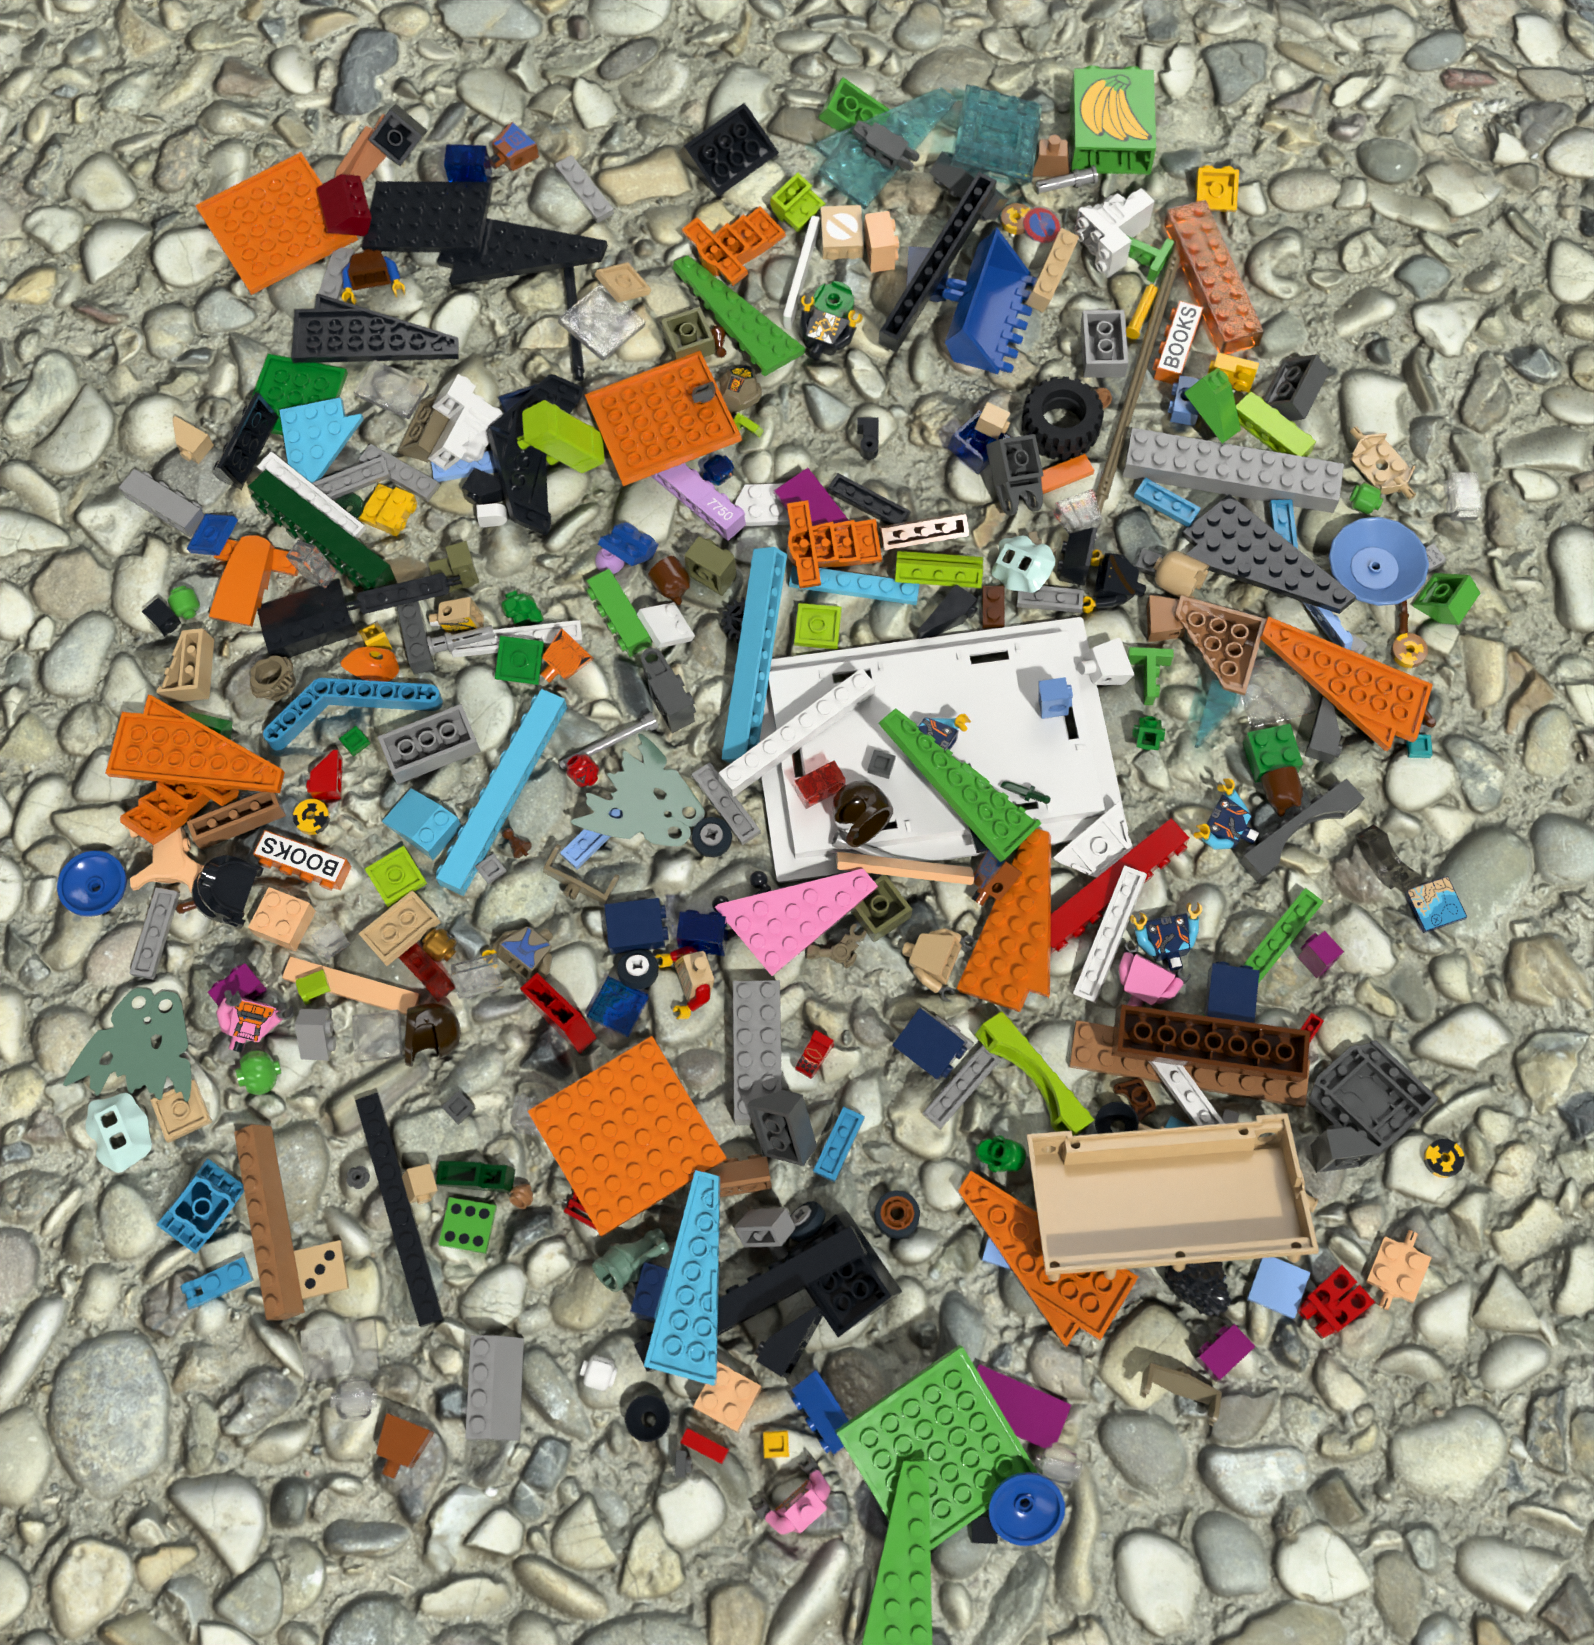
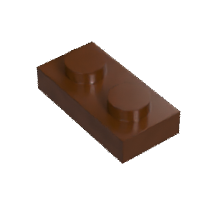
[982,586,1005,629]

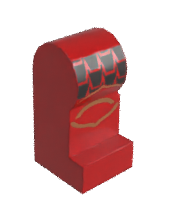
[795,1030,834,1079]

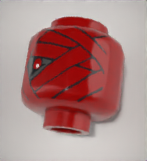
[566,754,599,787]

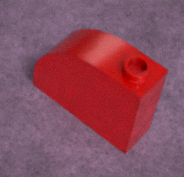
[520,973,597,1054]

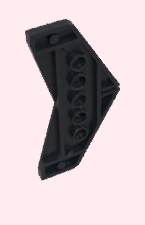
[487,374,584,536]

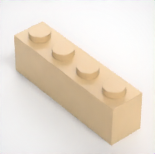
[1025,228,1079,313]

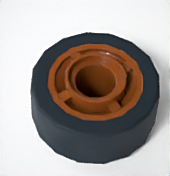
[874,1190,920,1239]

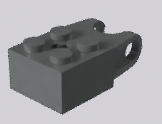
[986,434,1044,516]
[641,648,696,733]

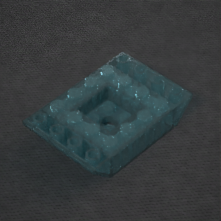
[950,84,1042,186]

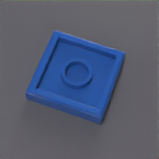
[187,514,238,556]

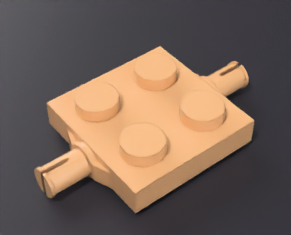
[1366,1230,1432,1310]

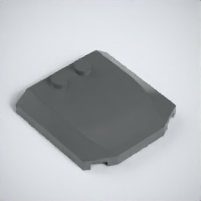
[1308,1040,1439,1163]

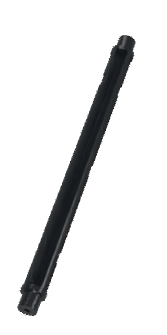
[564,266,585,381]

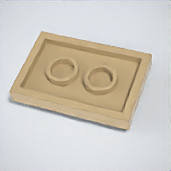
[359,890,441,966]

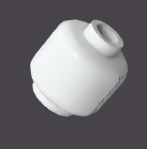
[580,1355,618,1391]

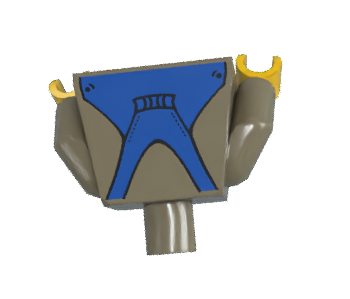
[482,927,553,981]

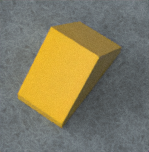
[358,621,392,658]

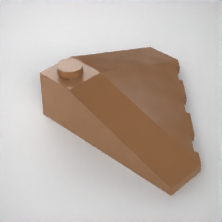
[1175,595,1266,696]

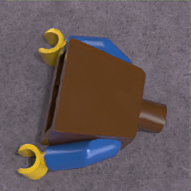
[342,249,406,305]

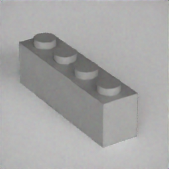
[119,469,204,538]

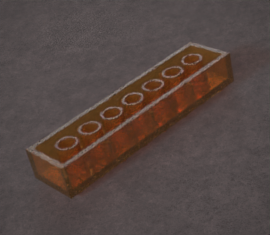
[1164,200,1264,355]

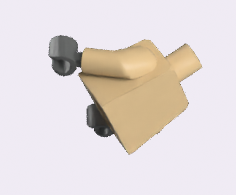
[902,928,974,1002]

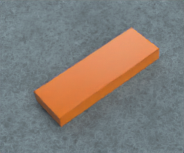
[1041,454,1095,494]

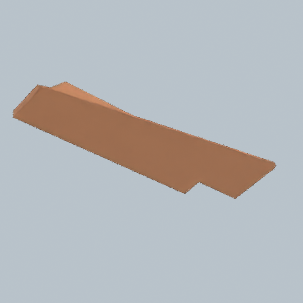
[335,114,387,183]

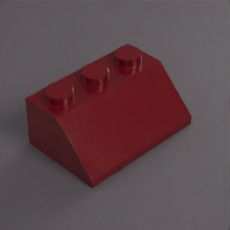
[316,174,372,236]

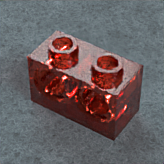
[794,760,846,809]

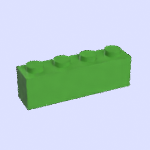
[586,569,652,657]

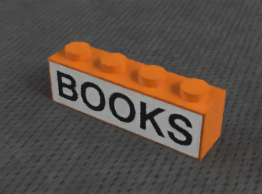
[1152,301,1203,384]
[253,830,352,891]

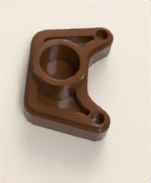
[1113,1078,1156,1122]

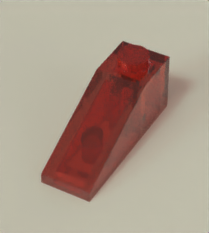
[398,943,456,1002]

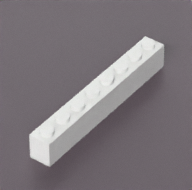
[718,668,876,797]

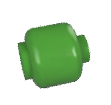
[1349,483,1383,514]
[168,586,200,620]

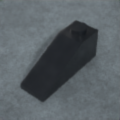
[917,584,978,639]

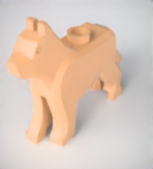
[125,826,203,894]

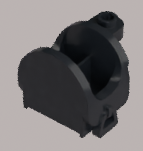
[192,855,264,929]

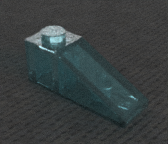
[1195,680,1240,748]

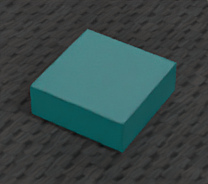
[1407,734,1433,758]

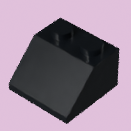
[368,104,428,166]
[1057,527,1097,586]

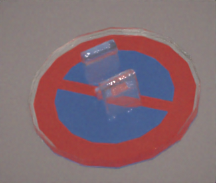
[1023,206,1062,243]

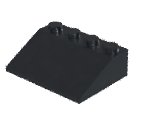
[678,102,779,197]
[212,392,279,490]
[257,579,358,658]
[785,1211,902,1338]
[754,1306,825,1379]

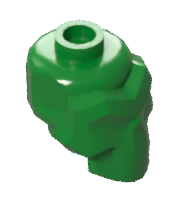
[501,590,544,624]
[975,1135,1026,1173]

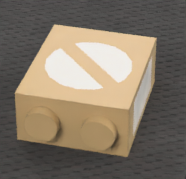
[821,205,864,260]

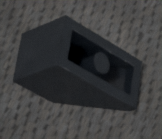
[462,468,505,505]

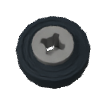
[692,817,732,858]
[790,1201,826,1242]

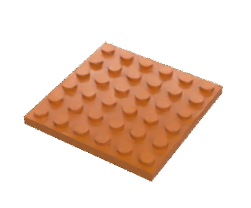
[195,152,358,295]
[585,351,742,486]
[527,1036,727,1237]

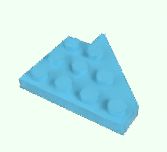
[280,397,364,483]

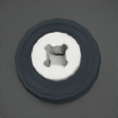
[617,950,659,990]

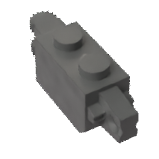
[852,120,920,171]

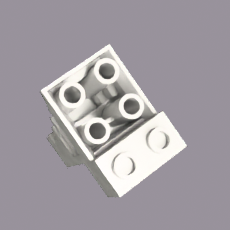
[1074,188,1154,278]
[428,374,503,471]

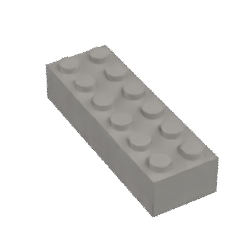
[733,980,782,1126]

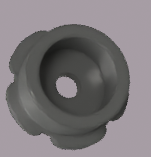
[346,1165,370,1189]

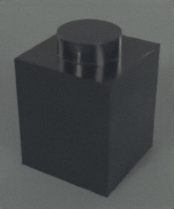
[142,598,181,637]

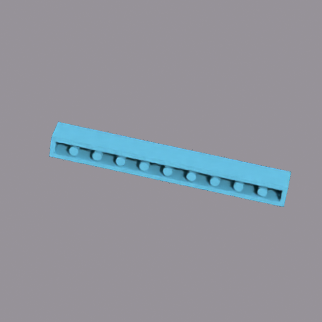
[722,547,787,763]
[436,689,567,896]

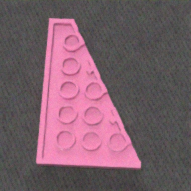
[715,869,878,976]

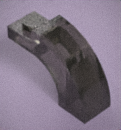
[1355,824,1422,893]

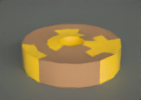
[1000,203,1031,235]
[1391,633,1428,668]

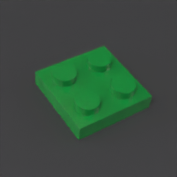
[495,636,544,685]

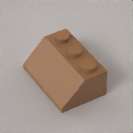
[706,1154,772,1197]

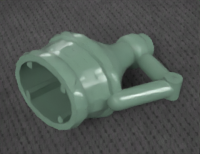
[592,1228,670,1292]

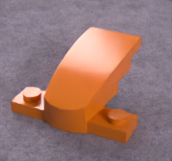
[682,206,786,286]
[787,500,882,589]
[209,535,302,627]
[120,782,239,845]

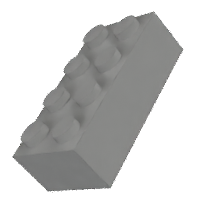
[378,704,481,784]

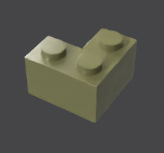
[428,541,480,593]

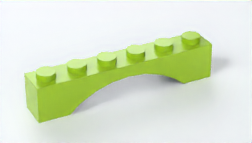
[975,1011,1094,1136]

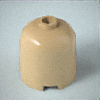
[1154,551,1210,599]

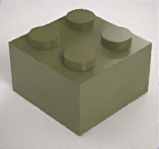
[661,307,716,360]
[684,536,737,596]
[851,875,912,943]

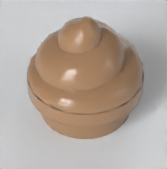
[1094,388,1112,409]
[509,1184,533,1209]

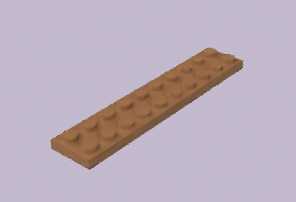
[1069,1020,1310,1108]

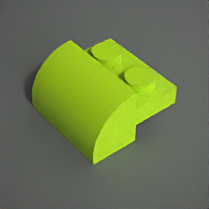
[770,172,826,232]

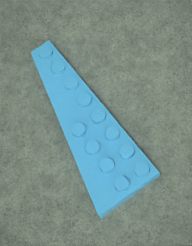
[644,1170,720,1386]

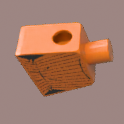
[540,629,594,683]

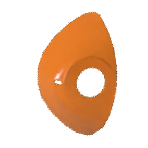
[340,647,399,682]

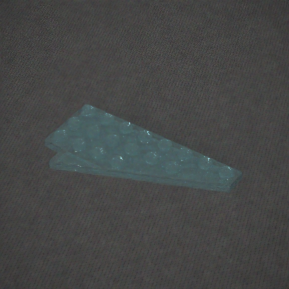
[815,87,957,210]

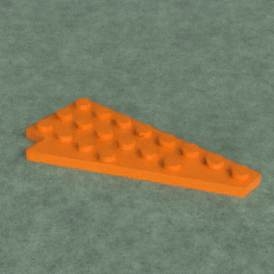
[1260,617,1433,751]
[105,695,285,793]
[956,828,1051,1012]
[958,1171,1138,1347]

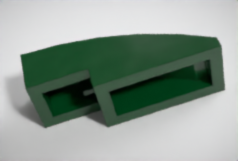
[436,1161,516,1193]

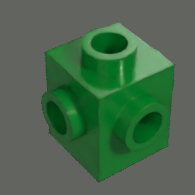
[1132,716,1165,751]

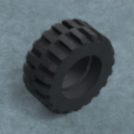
[1021,376,1104,460]

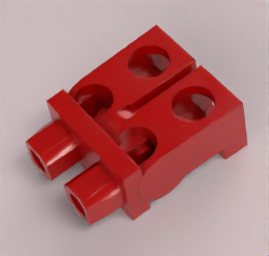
[1297,1265,1375,1339]

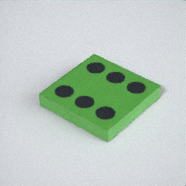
[438,1197,497,1254]

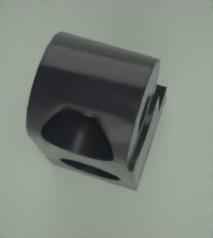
[857,417,879,460]

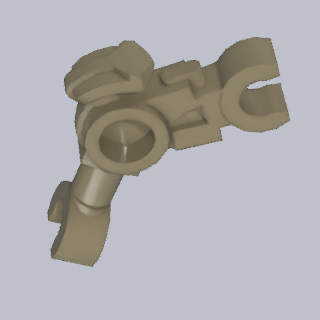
[806,924,867,969]

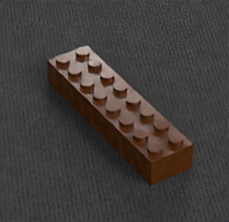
[1111,1004,1310,1082]

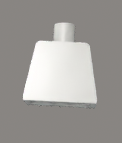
[1078,638,1135,685]

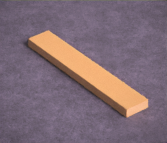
[836,852,974,885]
[282,957,421,1015]

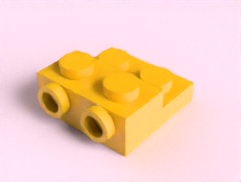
[1195,165,1239,212]
[1207,353,1259,393]
[358,484,417,537]

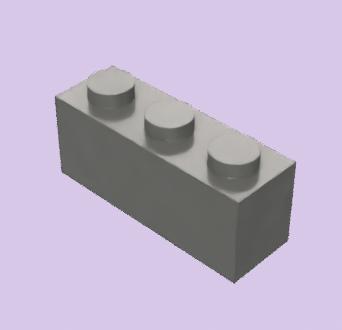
[397,601,435,675]

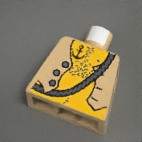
[429,597,484,634]

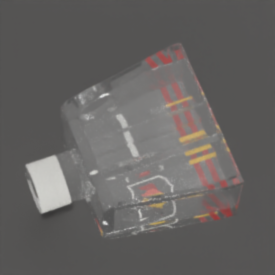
[1054,489,1102,541]

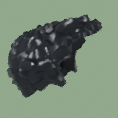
[1165,1261,1232,1316]

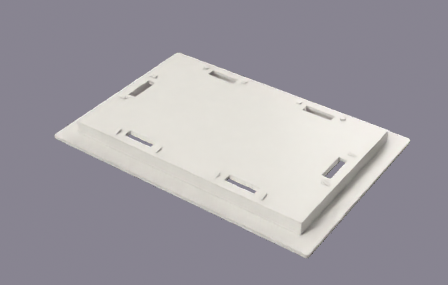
[759,617,1126,883]

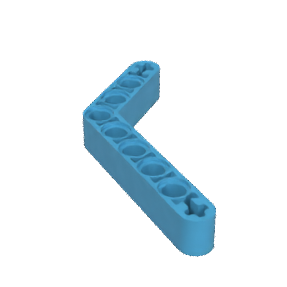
[263,678,443,751]

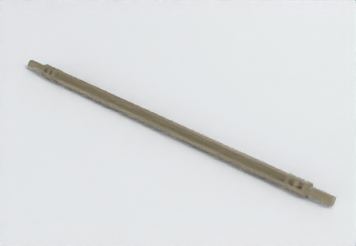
[1092,239,1183,517]

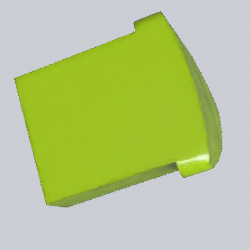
[734,412,764,438]
[296,970,331,1005]

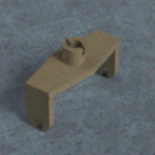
[543,844,620,904]
[1140,1363,1222,1426]

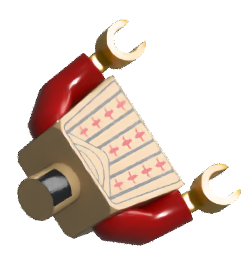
[655,946,714,1019]

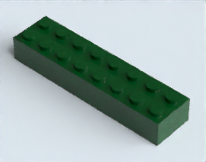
[248,469,397,592]

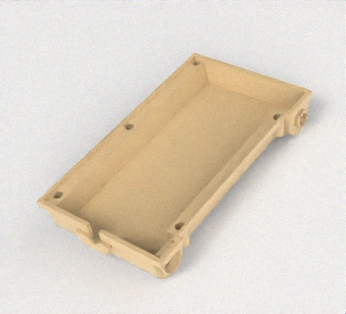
[1027,1113,1319,1281]

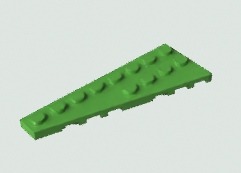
[673,255,806,376]
[878,708,1042,862]
[861,1459,932,1645]

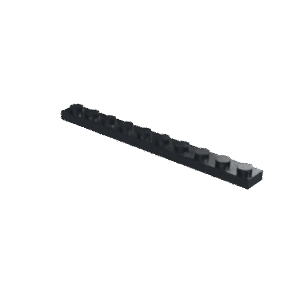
[355,1092,445,1328]

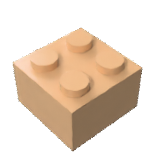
[864,211,899,273]
[248,887,316,952]
[693,1362,762,1433]

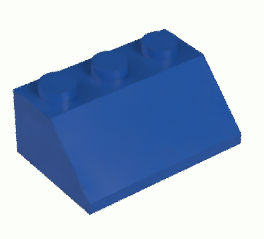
[791,1370,849,1456]

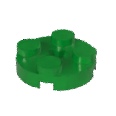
[814,281,854,318]

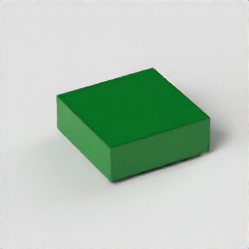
[339,726,371,757]

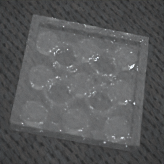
[558,283,645,361]
[1240,655,1316,728]

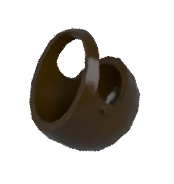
[832,781,893,847]
[405,1003,461,1067]

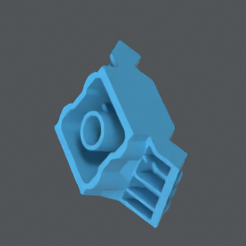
[156,1159,244,1254]

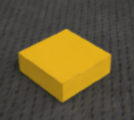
[763,1431,789,1458]

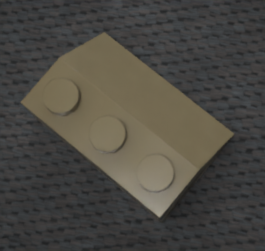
[397,394,449,462]

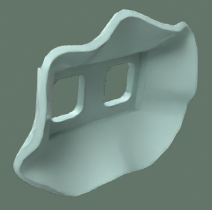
[991,535,1055,593]
[85,1093,152,1173]

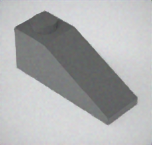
[1305,695,1342,764]

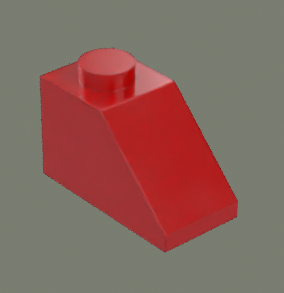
[306,750,343,800]

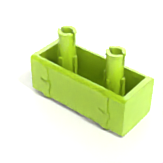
[517,400,605,473]

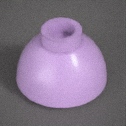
[595,548,625,574]

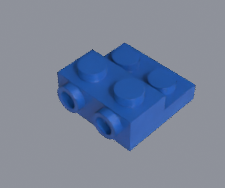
[598,522,659,566]

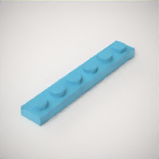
[789,565,920,605]

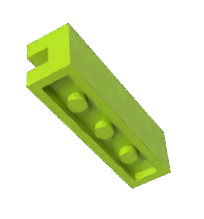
[1236,391,1316,457]
[895,551,983,588]

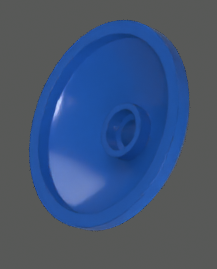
[57,851,127,917]
[988,1472,1065,1546]

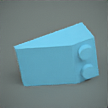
[382,788,462,861]

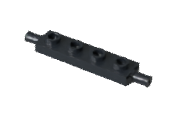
[345,573,462,614]

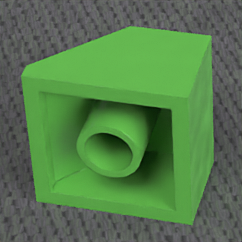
[1412,573,1480,625]

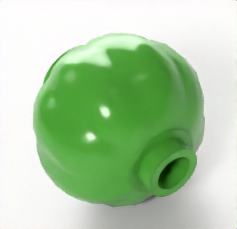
[235,1050,281,1095]

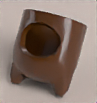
[648,556,691,605]
[1261,767,1303,817]

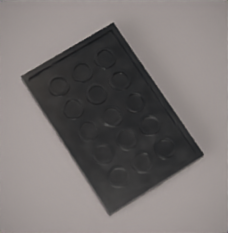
[362,181,493,253]

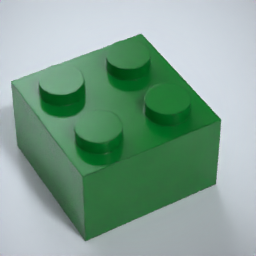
[1242,724,1303,783]

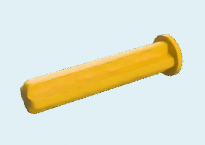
[1126,284,1158,339]

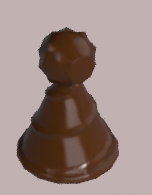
[710,326,727,358]
[502,828,532,859]

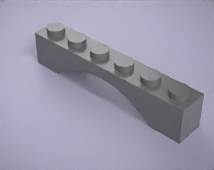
[1240,778,1365,883]

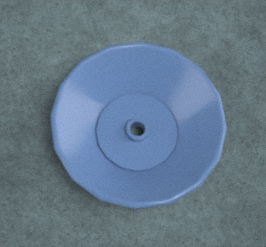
[1328,517,1429,606]

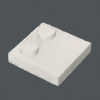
[637,602,695,649]

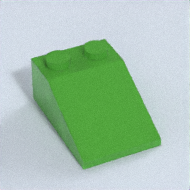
[818,77,891,137]
[1184,368,1241,444]

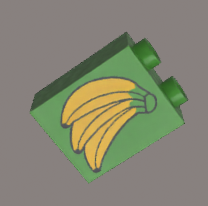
[1070,65,1156,174]

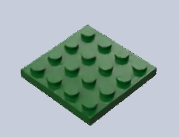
[251,354,348,435]

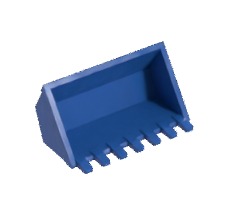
[942,228,1037,374]

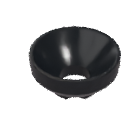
[1095,1101,1139,1134]
[625,1395,670,1442]

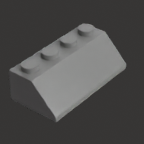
[465,1336,524,1441]

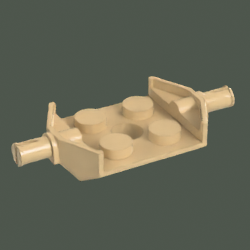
[1350,426,1416,500]

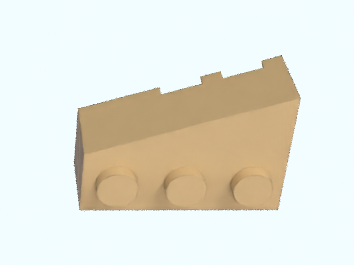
[156,628,214,703]

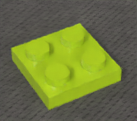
[794,603,842,650]
[365,845,427,907]

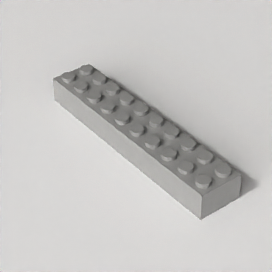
[1123,428,1344,513]

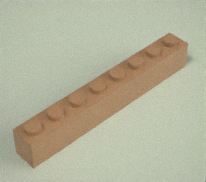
[234,1124,305,1320]

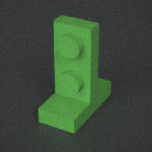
[1128,236,1174,283]
[1127,647,1174,705]

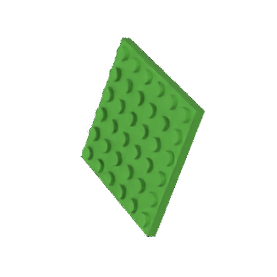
[835,1345,1038,1550]

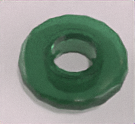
[336,493,364,519]

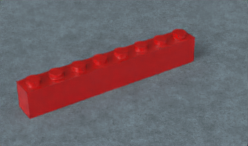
[1050,818,1190,955]

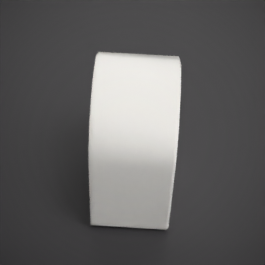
[476,504,507,528]

